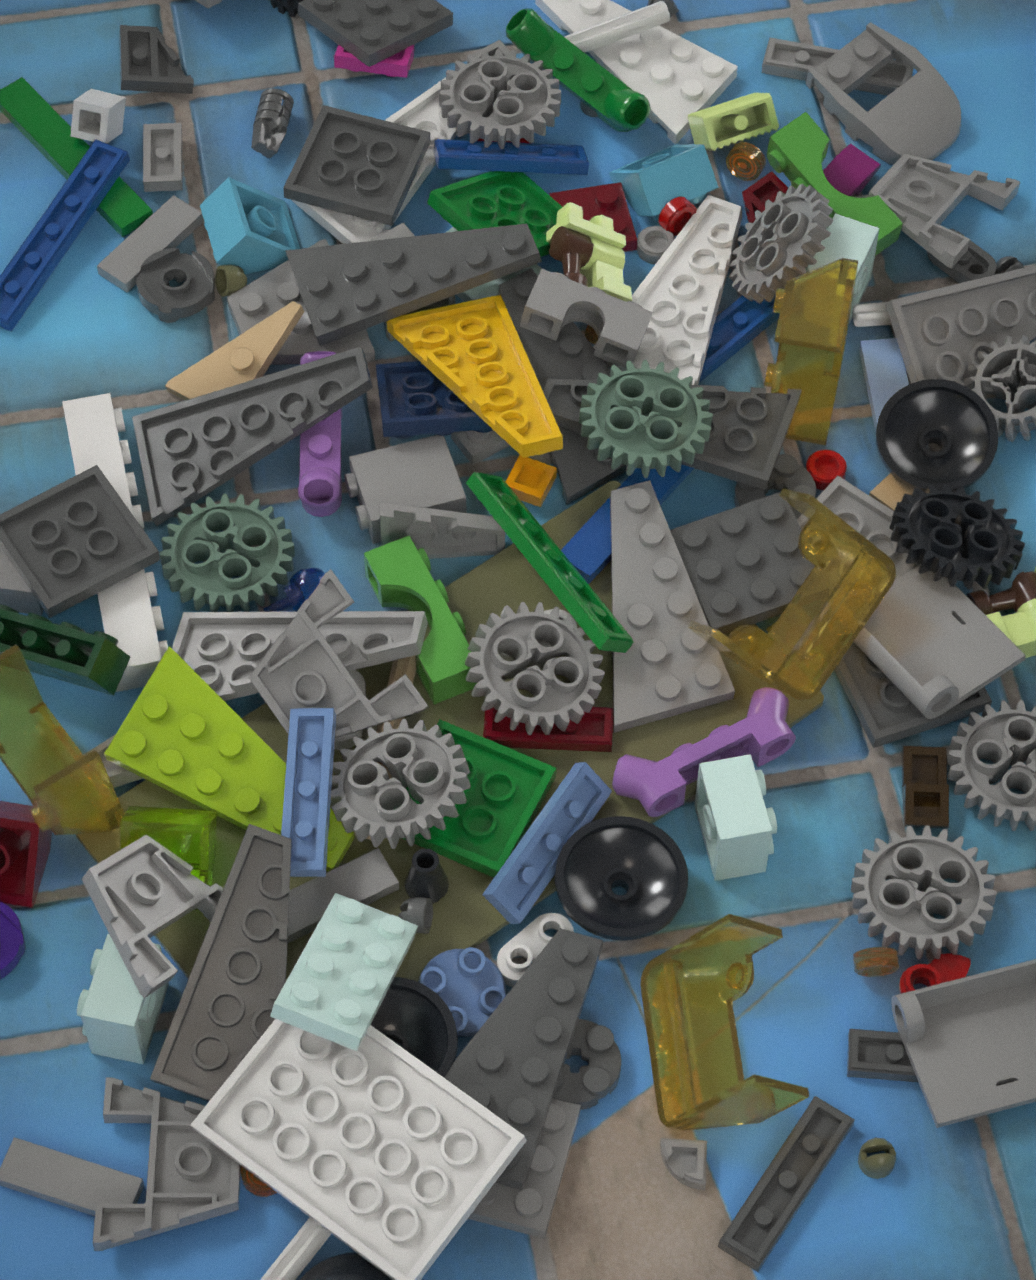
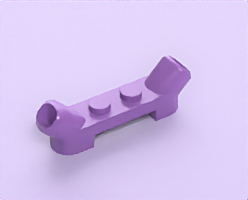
[298,351,342,517]
[612,687,796,817]

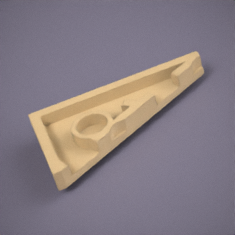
[165,301,304,400]

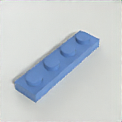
[281,708,336,877]
[482,762,612,924]

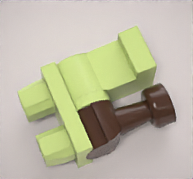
[546,202,632,302]
[967,567,1036,658]

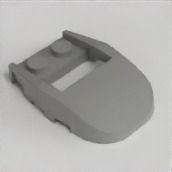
[806,22,961,165]

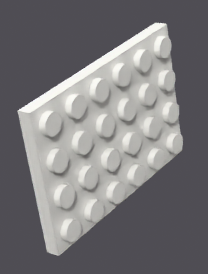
[191,1019,527,1280]

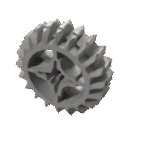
[963,334,1036,442]

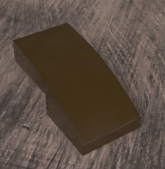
[902,746,949,829]

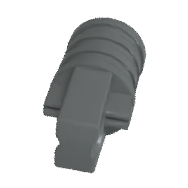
[251,88,294,158]

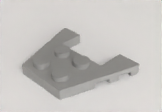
[868,154,1020,269]
[227,239,375,365]
[249,569,429,738]
[82,835,224,998]
[93,1077,241,1251]

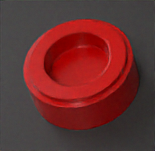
[658,196,697,236]
[806,450,847,490]

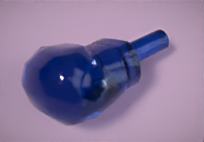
[263,567,325,612]

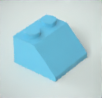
[609,144,719,220]
[200,177,300,275]

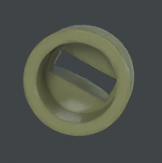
[215,265,248,297]
[858,1137,896,1179]

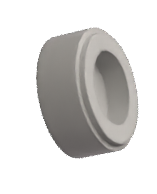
[637,226,675,264]

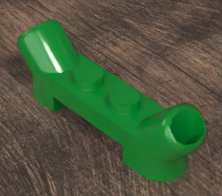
[506,8,651,132]

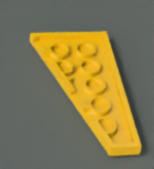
[386,294,563,458]

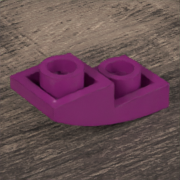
[823,143,881,197]

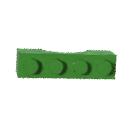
[767,112,903,256]
[364,535,477,705]

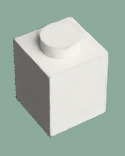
[70,89,126,144]

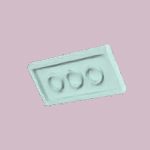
[270,893,418,1051]

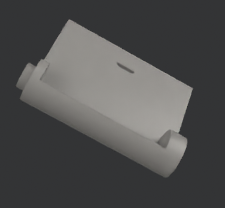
[829,564,1026,719]
[891,959,1036,1128]

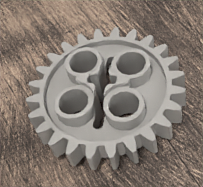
[439,49,561,149]
[729,184,833,304]
[465,602,605,735]
[947,700,1036,831]
[331,719,471,849]
[851,825,996,959]

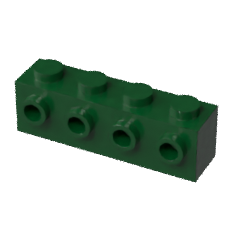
[0,604,131,696]

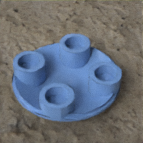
[418,947,506,1037]

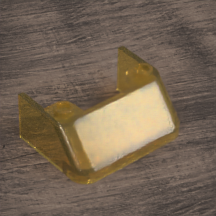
[764,258,859,446]
[688,488,896,700]
[0,645,128,836]
[640,914,809,1131]

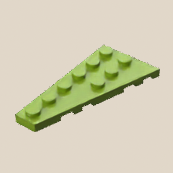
[104,646,355,872]

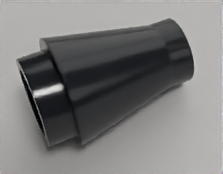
[405,849,449,904]

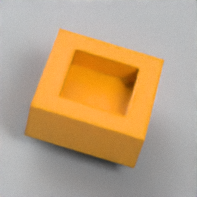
[505,455,557,507]

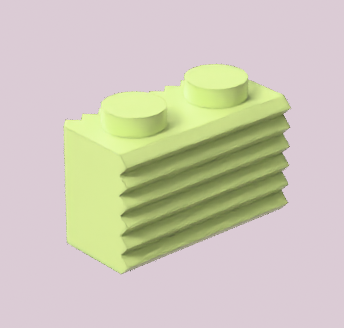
[688,92,779,151]

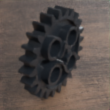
[889,484,1025,590]

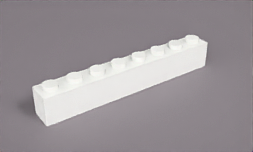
[62,393,168,692]

